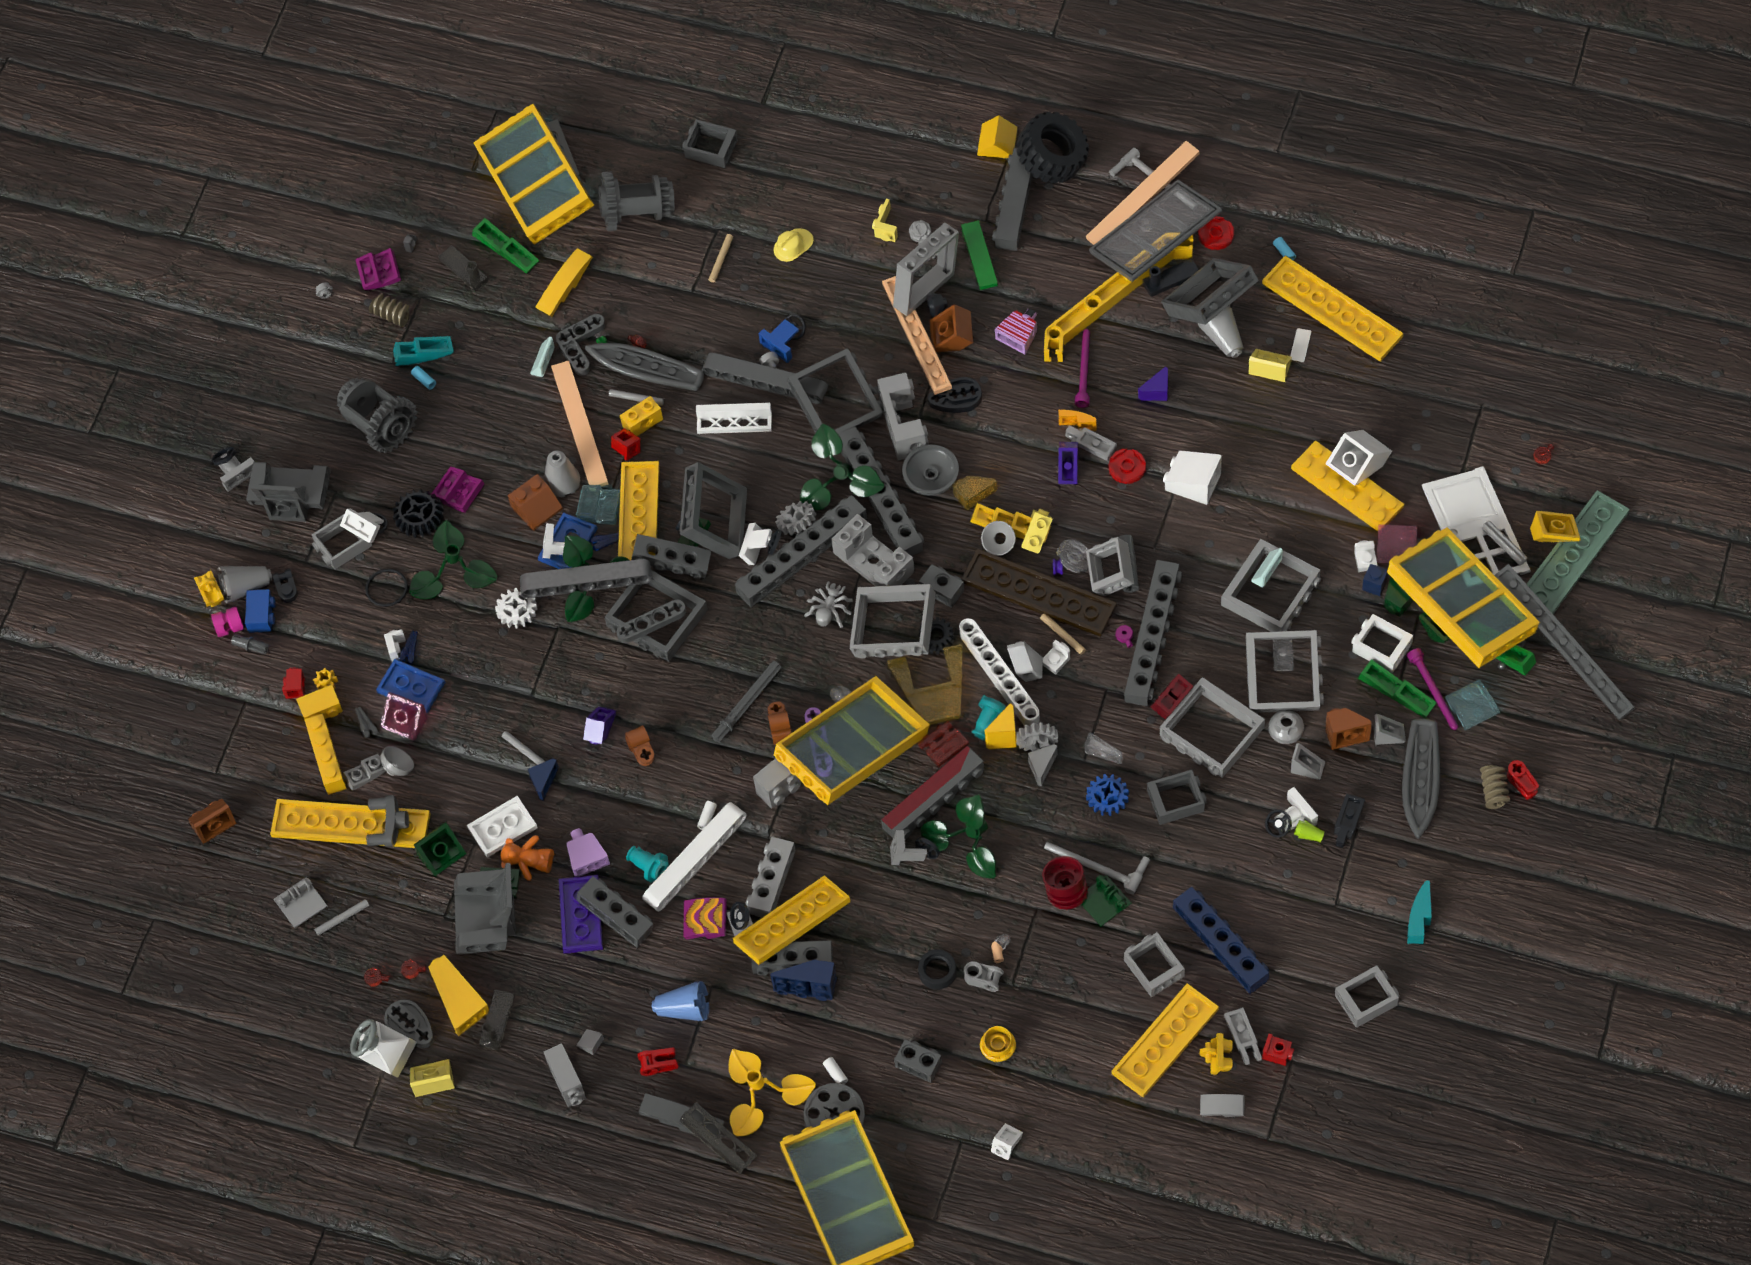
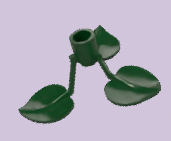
[800,424,885,510]
[409,520,497,599]
[563,535,630,623]
[920,794,997,878]

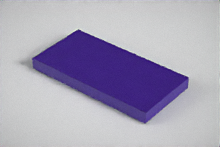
[559,875,603,954]

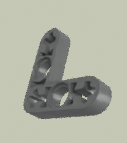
[556,314,605,376]

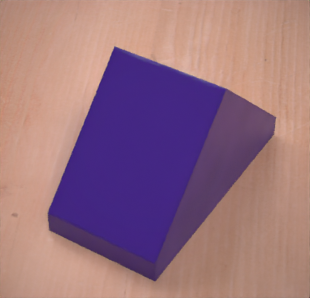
[1138,366,1168,401]

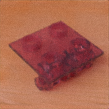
[1377,524,1417,564]

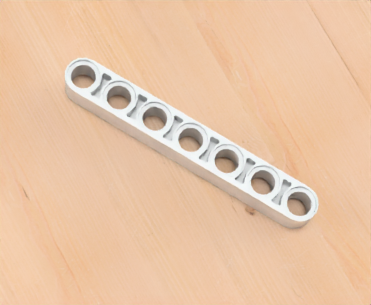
[959,618,1040,726]
[642,802,747,911]

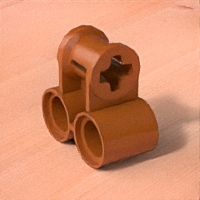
[768,702,791,745]
[625,725,654,767]

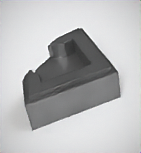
[403,234,418,253]

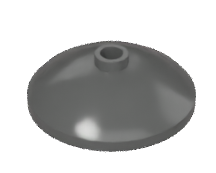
[902,445,959,495]

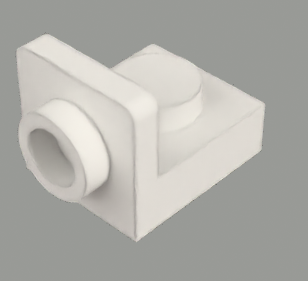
[1354,540,1378,572]
[384,629,406,662]
[1043,640,1070,675]
[991,1123,1023,1160]

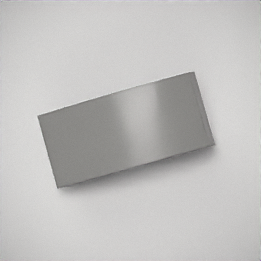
[343,754,386,791]
[1200,1094,1245,1117]

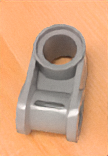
[964,961,1004,992]

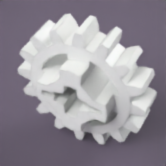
[495,588,537,628]

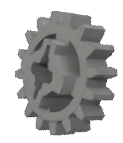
[775,501,816,535]
[1016,722,1058,751]

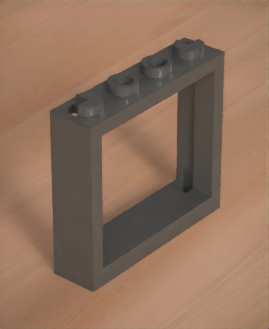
[1161,258,1259,325]
[788,348,884,434]
[680,462,747,560]
[605,570,708,662]

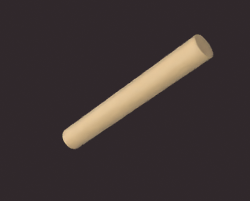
[708,234,733,283]
[1040,614,1086,655]

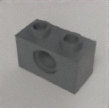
[919,564,964,608]

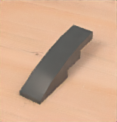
[639,1093,725,1141]

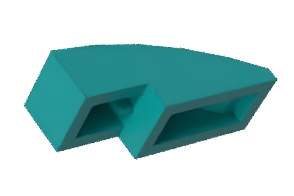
[393,336,453,366]
[1407,880,1432,944]

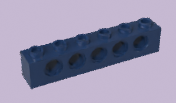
[1173,887,1269,994]

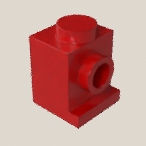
[611,428,640,461]
[282,667,305,699]
[1262,1034,1295,1066]

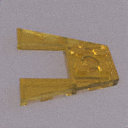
[887,644,963,725]

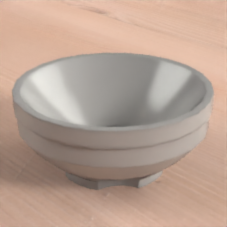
[981,521,1016,556]
[1268,710,1304,744]
[380,746,414,776]

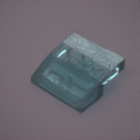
[576,485,620,525]
[1445,680,1500,730]

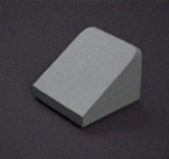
[576,1029,604,1055]

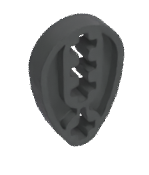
[384,1000,434,1048]

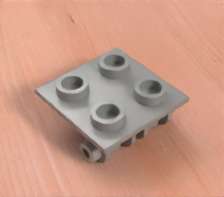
[274,877,327,928]

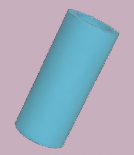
[1273,237,1296,260]
[411,366,436,390]

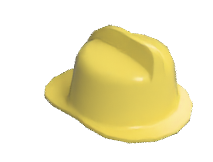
[773,228,814,262]

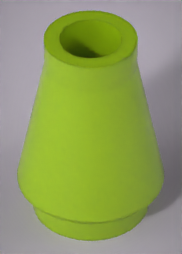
[1294,820,1325,842]

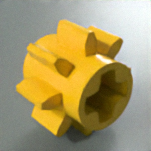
[313,668,338,690]

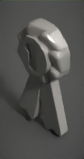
[909,220,938,259]

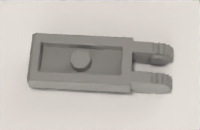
[1224,1007,1262,1065]

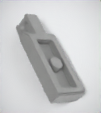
[1065,425,1117,461]

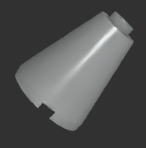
[1198,305,1244,358]
[543,451,581,498]
[218,566,272,603]

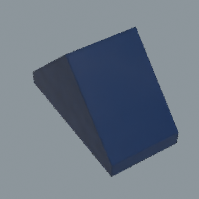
[528,759,559,801]

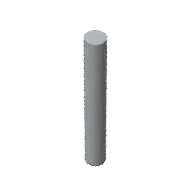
[609,389,664,406]
[502,731,545,765]
[314,899,369,936]

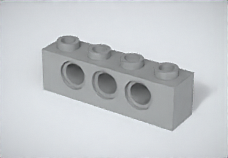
[746,837,796,918]

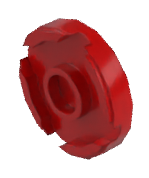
[1198,216,1234,250]
[1108,448,1146,484]

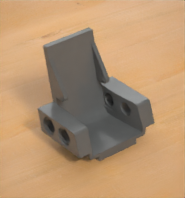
[246,462,331,522]
[454,863,516,954]

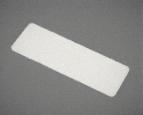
[1290,328,1311,362]

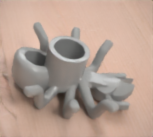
[804,581,853,628]

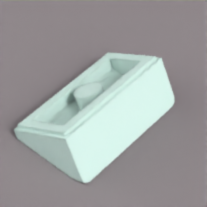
[530,337,555,377]
[1251,548,1283,587]

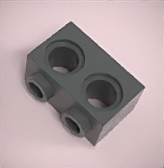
[894,1040,942,1083]

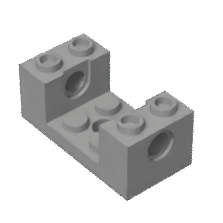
[877,373,929,460]
[831,514,915,586]

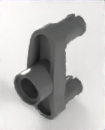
[366,795,409,847]

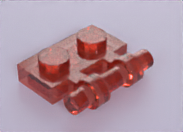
[918,721,969,768]

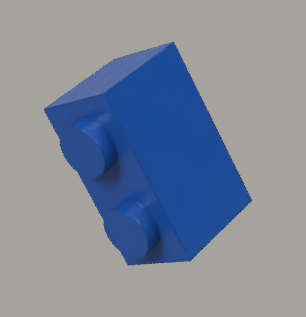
[245,589,275,633]

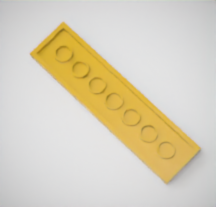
[1262,256,1403,362]
[270,799,431,848]

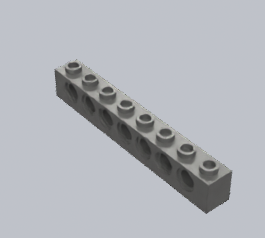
[839,426,925,556]
[735,495,867,607]
[1124,560,1182,706]

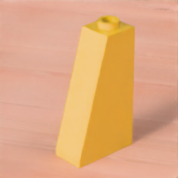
[428,955,490,1036]

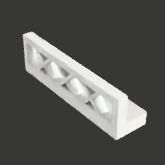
[696,403,772,434]

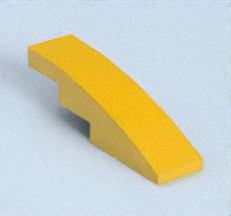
[535,248,593,317]
[970,503,1051,543]

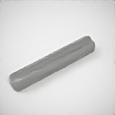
[1482,521,1527,565]

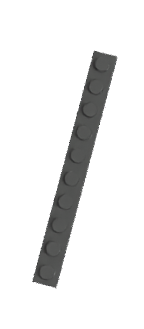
[1494,564,1635,721]

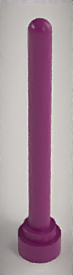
[1074,329,1090,408]
[1407,648,1458,730]

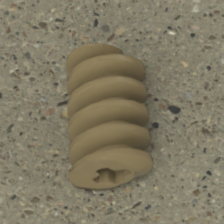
[369,293,410,327]
[1480,765,1510,809]

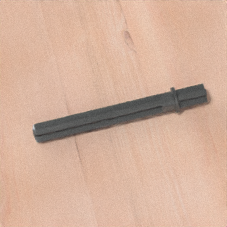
[711,661,781,743]

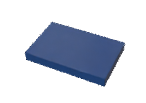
[538,512,597,569]
[376,659,445,714]

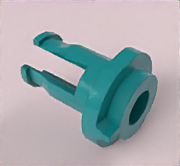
[972,695,1006,741]
[626,846,669,883]

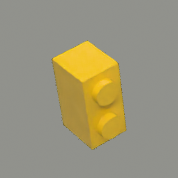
[296,684,343,719]

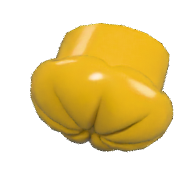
[980,1026,1016,1062]

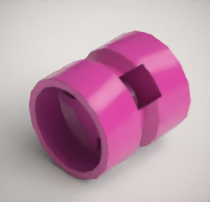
[211,606,244,638]

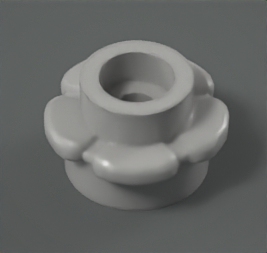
[316,282,333,299]

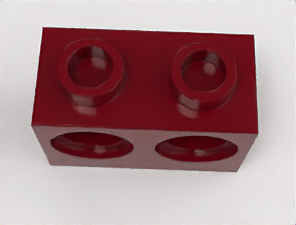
[1150,674,1193,719]

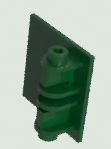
[1081,875,1132,926]

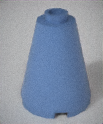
[652,981,709,1021]

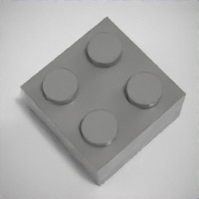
[753,758,801,809]

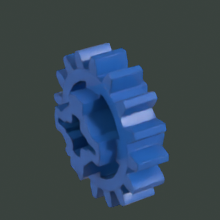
[1086,774,1129,816]

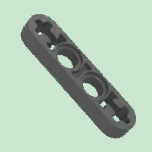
[616,600,686,643]

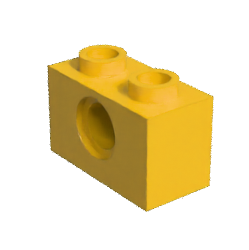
[620,396,663,436]

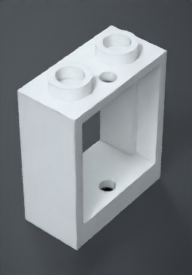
[1351,614,1413,674]

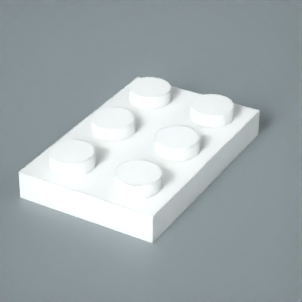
[467,796,538,858]

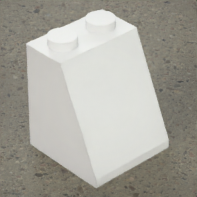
[1326,430,1392,486]
[1163,451,1222,505]

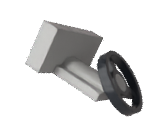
[212,447,254,492]
[890,830,940,865]
[726,902,752,950]

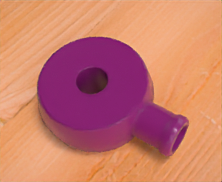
[1115,625,1133,648]

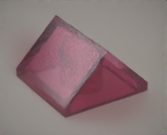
[380,692,428,741]

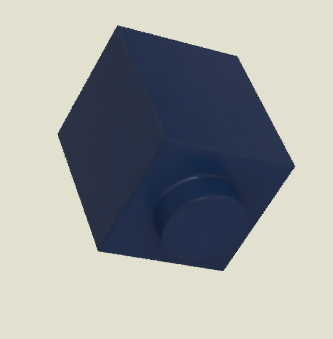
[1362,564,1388,596]

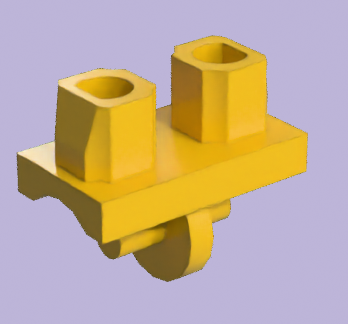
[194,571,224,607]
[1200,1033,1233,1075]

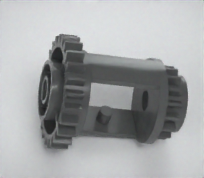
[598,171,675,231]
[337,378,418,453]

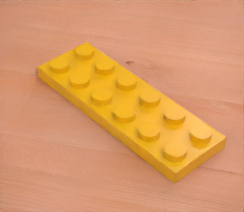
[1291,440,1404,533]
[618,461,659,560]
[733,875,850,965]
[1111,983,1219,1098]

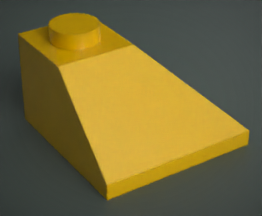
[1530,511,1580,542]

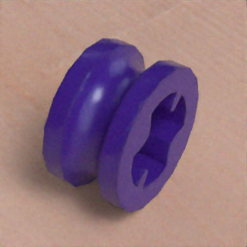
[1053,558,1063,575]

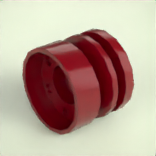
[1042,856,1088,910]

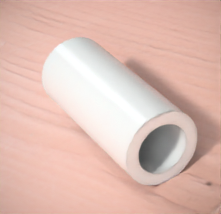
[697,801,717,830]
[823,1057,848,1085]

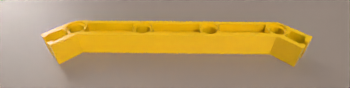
[1044,234,1193,362]

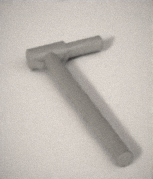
[1109,148,1198,211]
[1044,842,1150,894]

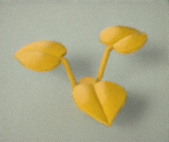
[729,1049,816,1136]

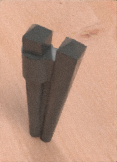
[355,707,378,738]

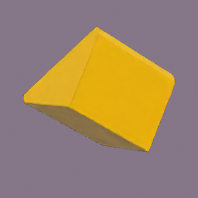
[977,115,1018,158]
[985,703,1016,749]

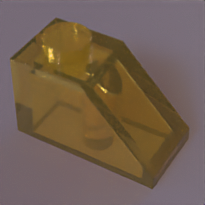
[953,476,997,510]

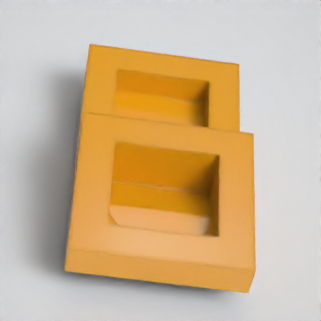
[1058,410,1097,431]

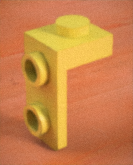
[872,199,898,242]
[1021,508,1052,554]

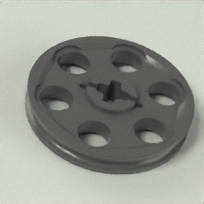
[804,1083,865,1144]

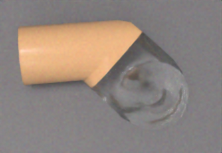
[991,934,1010,963]

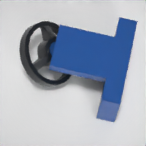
[759,314,806,363]

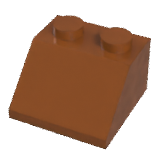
[930,304,973,352]
[508,474,563,531]
[1325,708,1372,750]
[188,798,237,844]

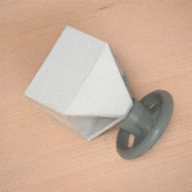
[350,1019,417,1077]

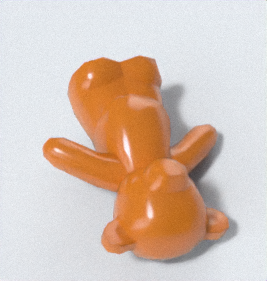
[501,835,554,881]

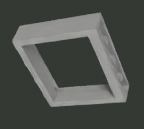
[893,223,959,316]
[1221,539,1321,632]
[850,584,936,658]
[1246,630,1324,713]
[1160,677,1265,778]

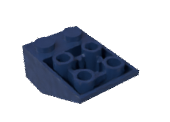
[771,960,837,1001]

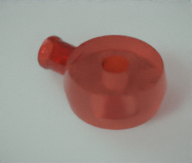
[628,334,647,349]
[1533,444,1554,464]
[401,960,426,979]
[364,968,389,987]

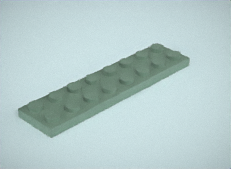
[1527,490,1630,614]

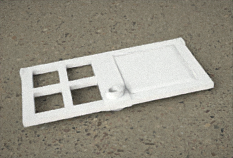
[1422,467,1531,588]

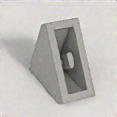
[1373,714,1406,745]
[1291,743,1325,779]
[1028,744,1058,786]

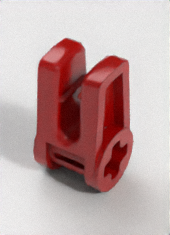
[1506,760,1539,800]
[637,1047,678,1076]

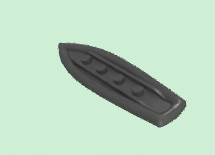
[585,343,704,391]
[1402,718,1440,839]

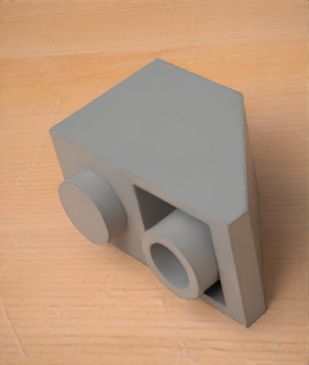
[1007,641,1043,682]

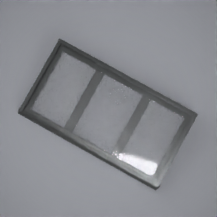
[1089,180,1222,282]

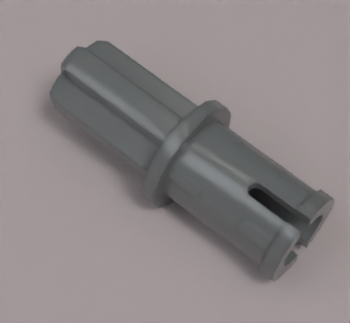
[231,633,269,654]

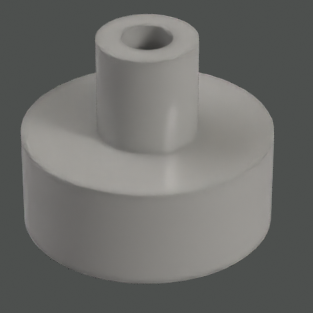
[759,352,779,369]

